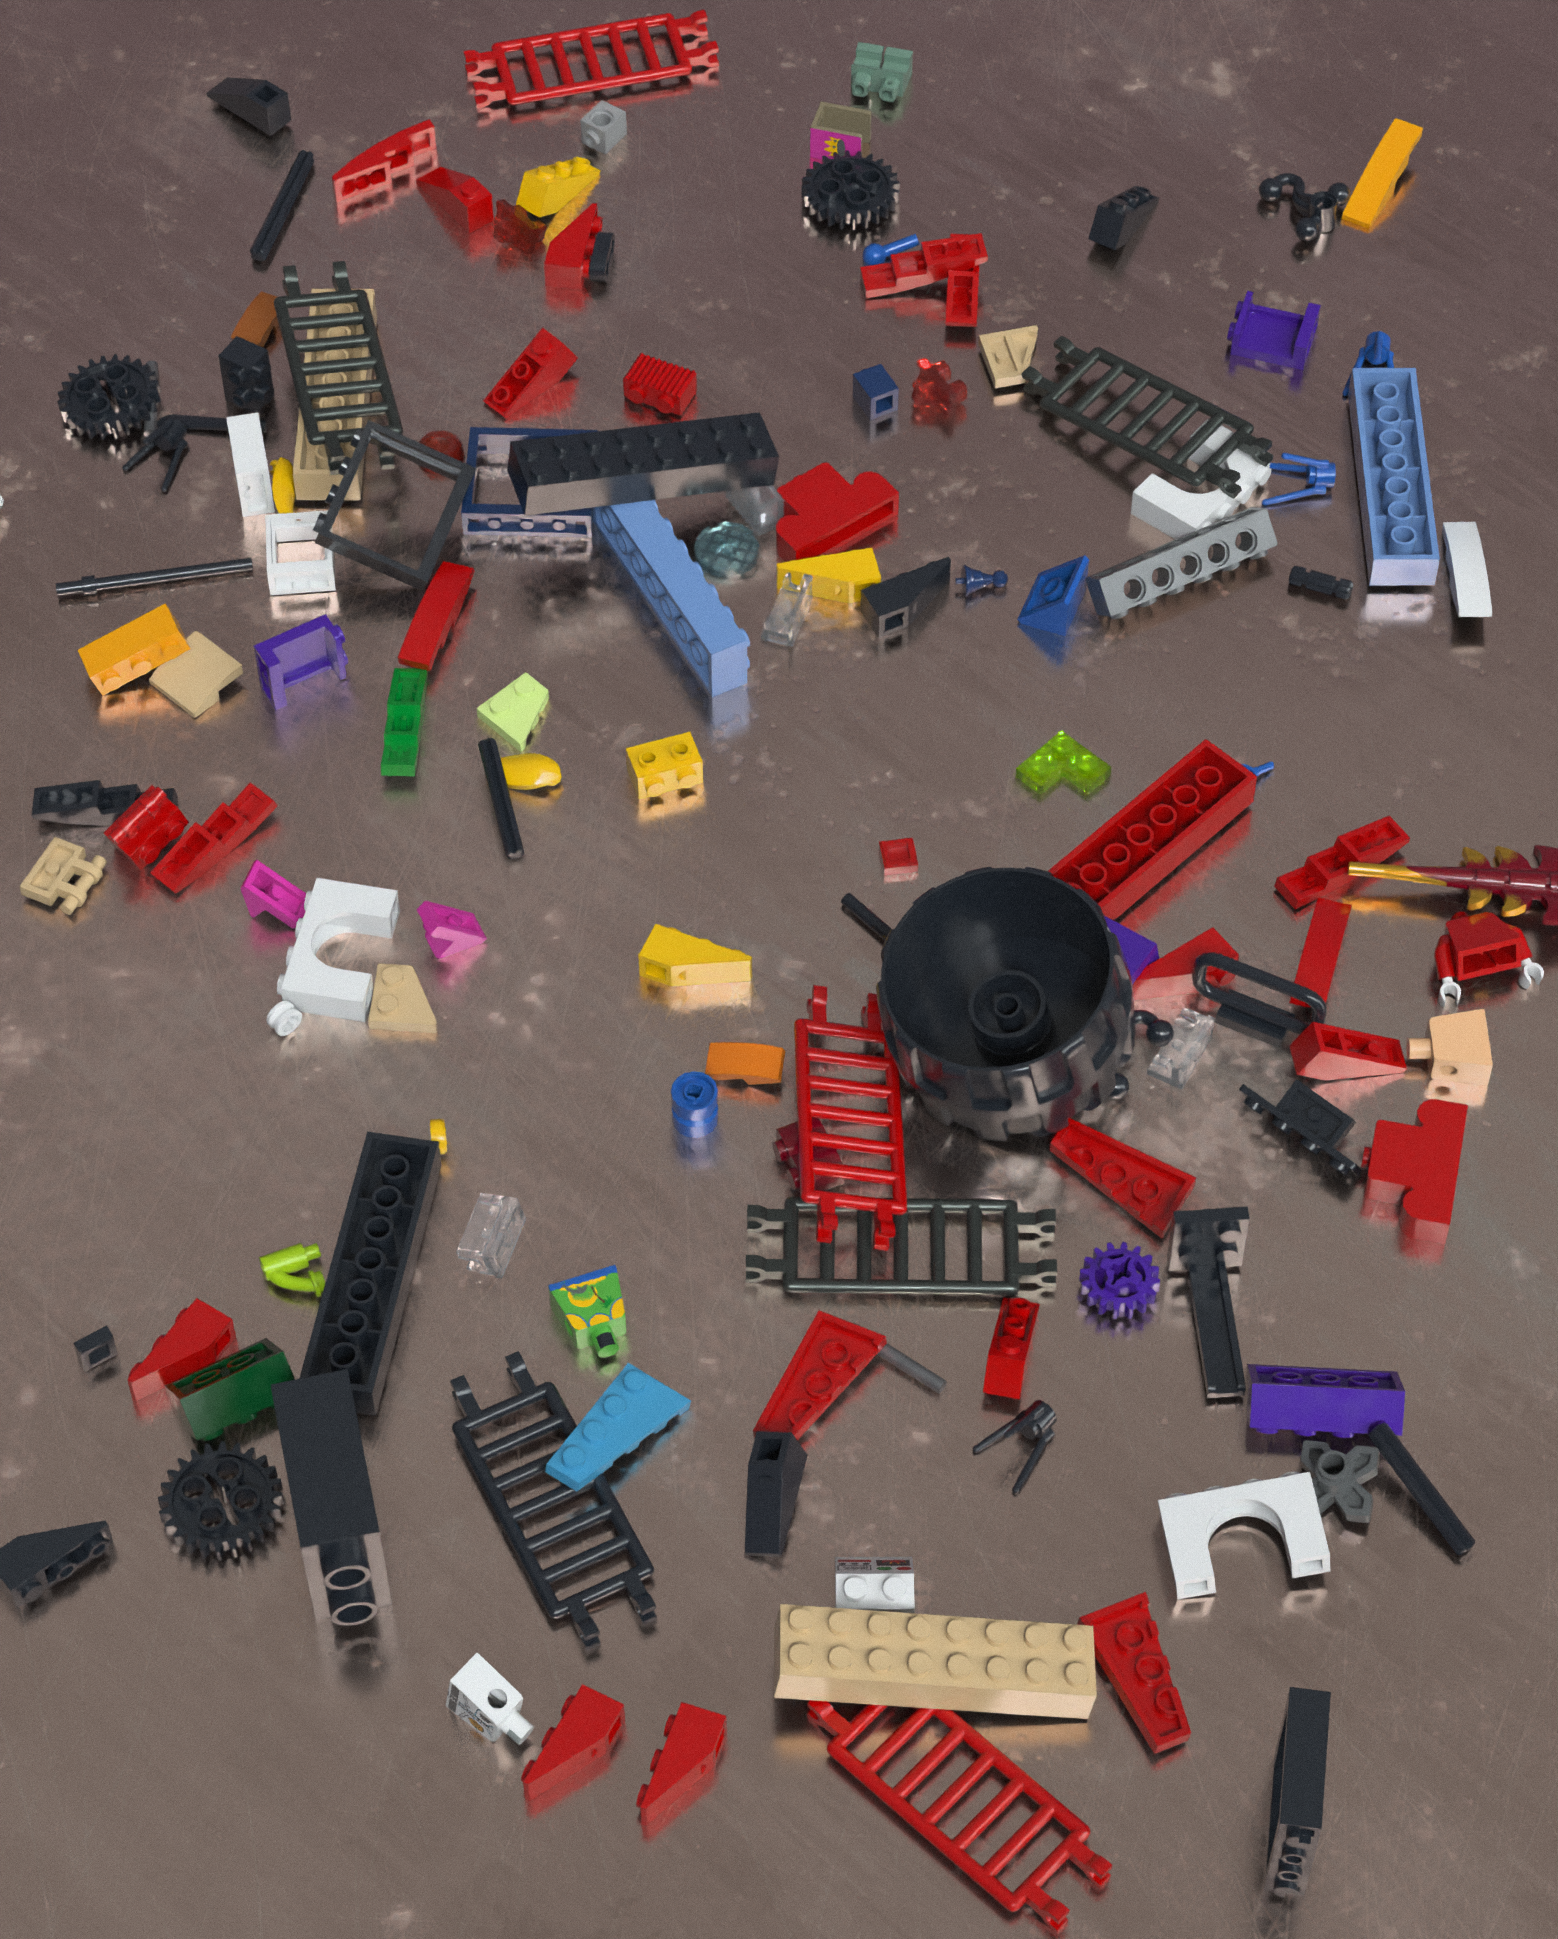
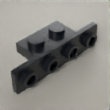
[1239,1079,1362,1177]

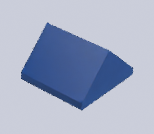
[1017,555,1089,636]

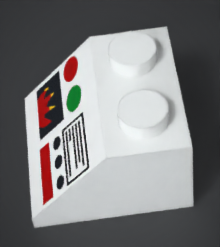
[835,1557,915,1613]

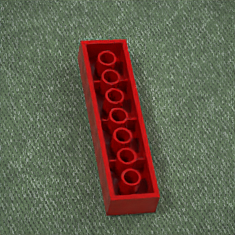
[1048,739,1257,921]

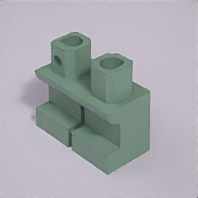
[851,42,913,102]

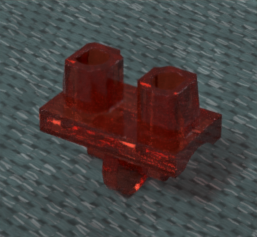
[491,199,547,255]
[911,358,968,418]

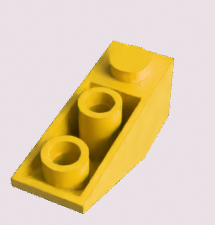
[516,157,601,218]
[776,548,881,603]
[638,924,752,987]

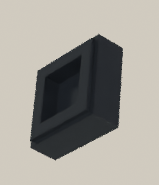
[73,1325,118,1371]

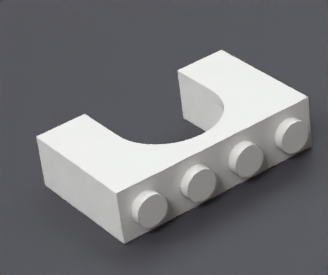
[1131,418,1272,540]
[277,878,400,1022]
[1158,1472,1331,1600]

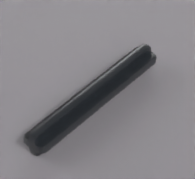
[478,738,524,860]
[1369,1422,1475,1555]

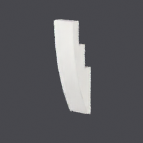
[1442,522,1492,617]

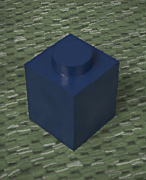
[853,364,899,421]

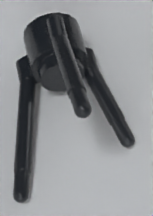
[122,418,188,492]
[973,1400,1057,1494]

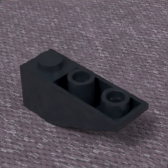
[206,77,291,136]
[1088,186,1159,250]
[861,557,951,638]
[745,1431,808,1557]
[0,1520,113,1609]

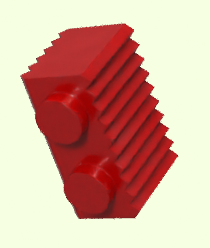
[623,353,697,416]

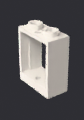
[226,413,275,517]
[265,510,336,595]

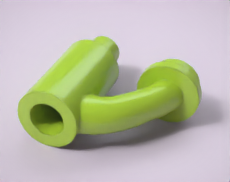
[259,1243,325,1298]

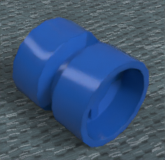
[671,1071,719,1138]

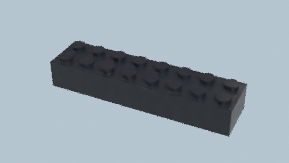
[507,412,779,516]
[299,1131,442,1416]

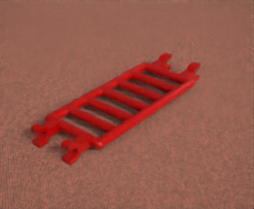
[463,10,719,108]
[794,985,907,1251]
[807,1700,1112,1933]

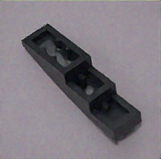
[31,780,178,826]

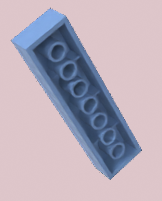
[1348,368,1440,586]
[593,500,750,698]

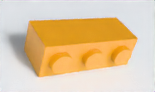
[78,603,190,696]

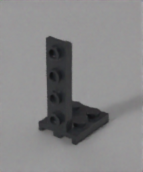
[1167,1206,1250,1398]

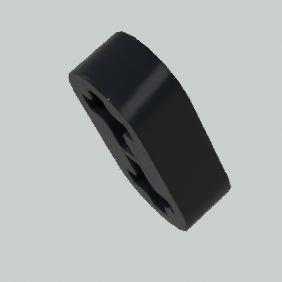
[590,231,615,282]

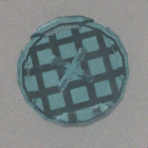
[694,522,759,578]

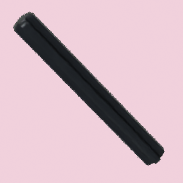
[250,150,314,262]

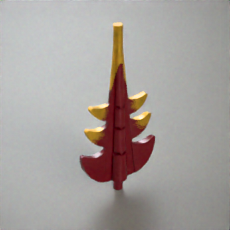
[1348,845,1558,925]

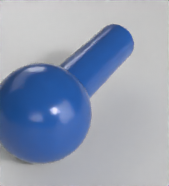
[862,234,920,265]

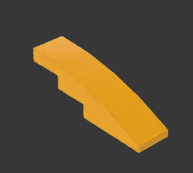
[1342,118,1423,229]

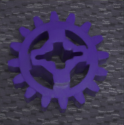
[1079,1242,1160,1319]

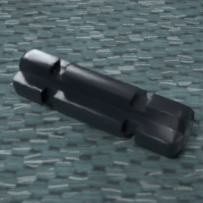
[1289,565,1353,600]

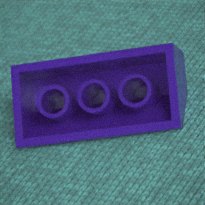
[1247,1364,1405,1438]

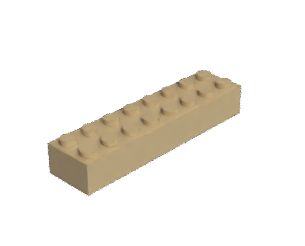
[293,289,377,500]
[774,1604,1097,1719]

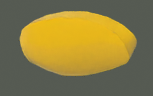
[269,457,296,514]
[501,753,562,790]

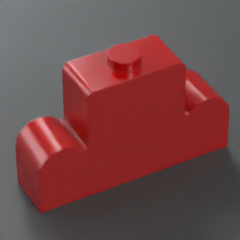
[776,462,899,562]
[1361,1099,1468,1244]

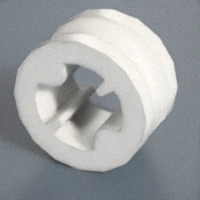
[266,1001,302,1036]

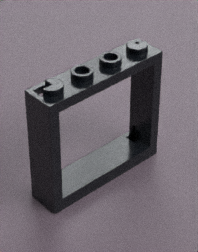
[313,420,476,591]
[1264,1687,1331,1897]

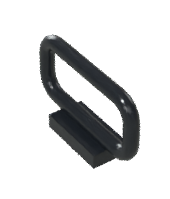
[1192,952,1327,1048]

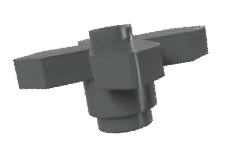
[1300,1440,1380,1523]

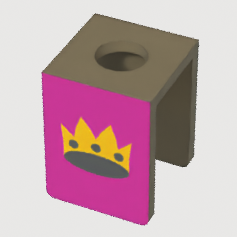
[810,101,872,159]

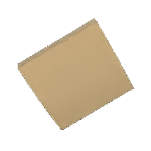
[149,630,243,718]

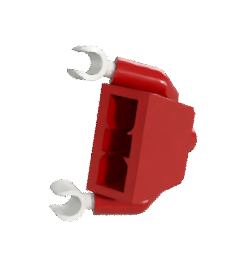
[1434,912,1544,1007]

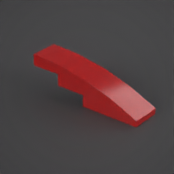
[332,119,437,203]
[860,233,988,299]
[945,234,979,327]
[397,561,475,671]
[150,782,278,894]
[1274,815,1410,909]
[1289,897,1352,1008]

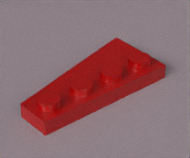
[1050,1118,1196,1239]
[753,1310,887,1441]
[1077,1592,1191,1754]

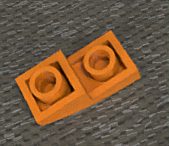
[705,1042,786,1085]

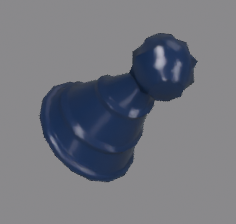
[955,564,1008,597]

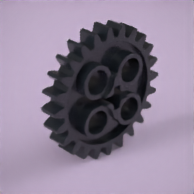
[801,150,900,230]
[57,354,161,440]
[158,1441,284,1560]

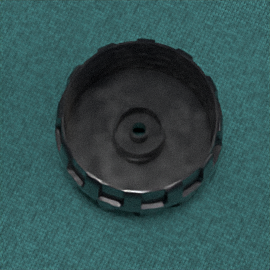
[876,866,1136,1141]

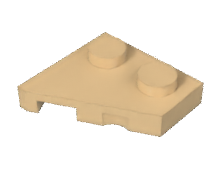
[978,325,1038,388]
[368,963,437,1033]

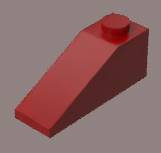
[416,166,494,234]
[1133,927,1239,1001]
[1289,1022,1407,1081]

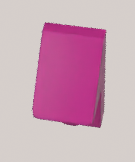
[240,860,306,929]
[416,900,487,959]

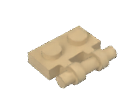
[20,837,107,915]

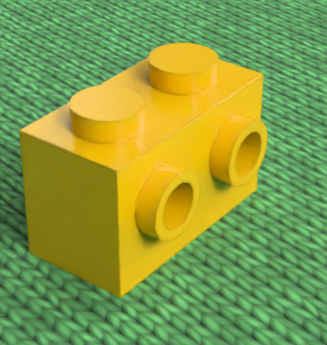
[626,732,703,799]

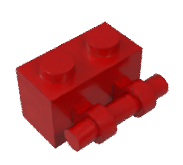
[104,785,189,871]

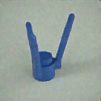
[1342,331,1394,396]
[1262,453,1336,506]

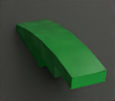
[381,668,428,776]

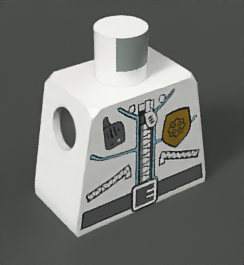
[446,1653,534,1745]

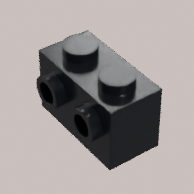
[218,336,274,413]

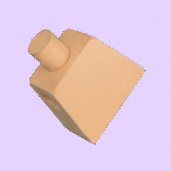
[1406,1009,1493,1085]

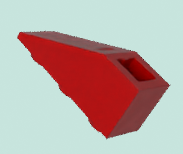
[544,203,603,290]
[483,327,578,419]
[983,1297,1040,1399]
[127,1298,236,1401]
[521,1684,625,1801]
[636,1702,727,1825]

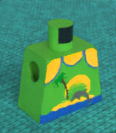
[548,1265,627,1358]

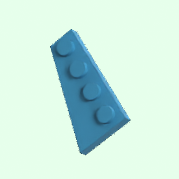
[545,1363,691,1491]

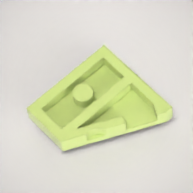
[477,672,549,752]

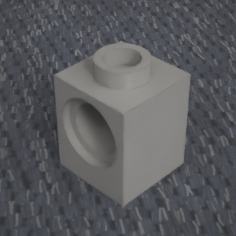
[580,100,627,154]

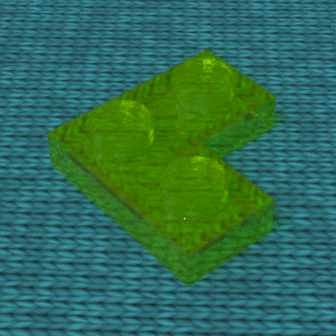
[1016,730,1112,795]

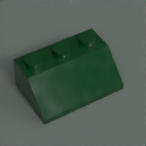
[164,1338,295,1441]

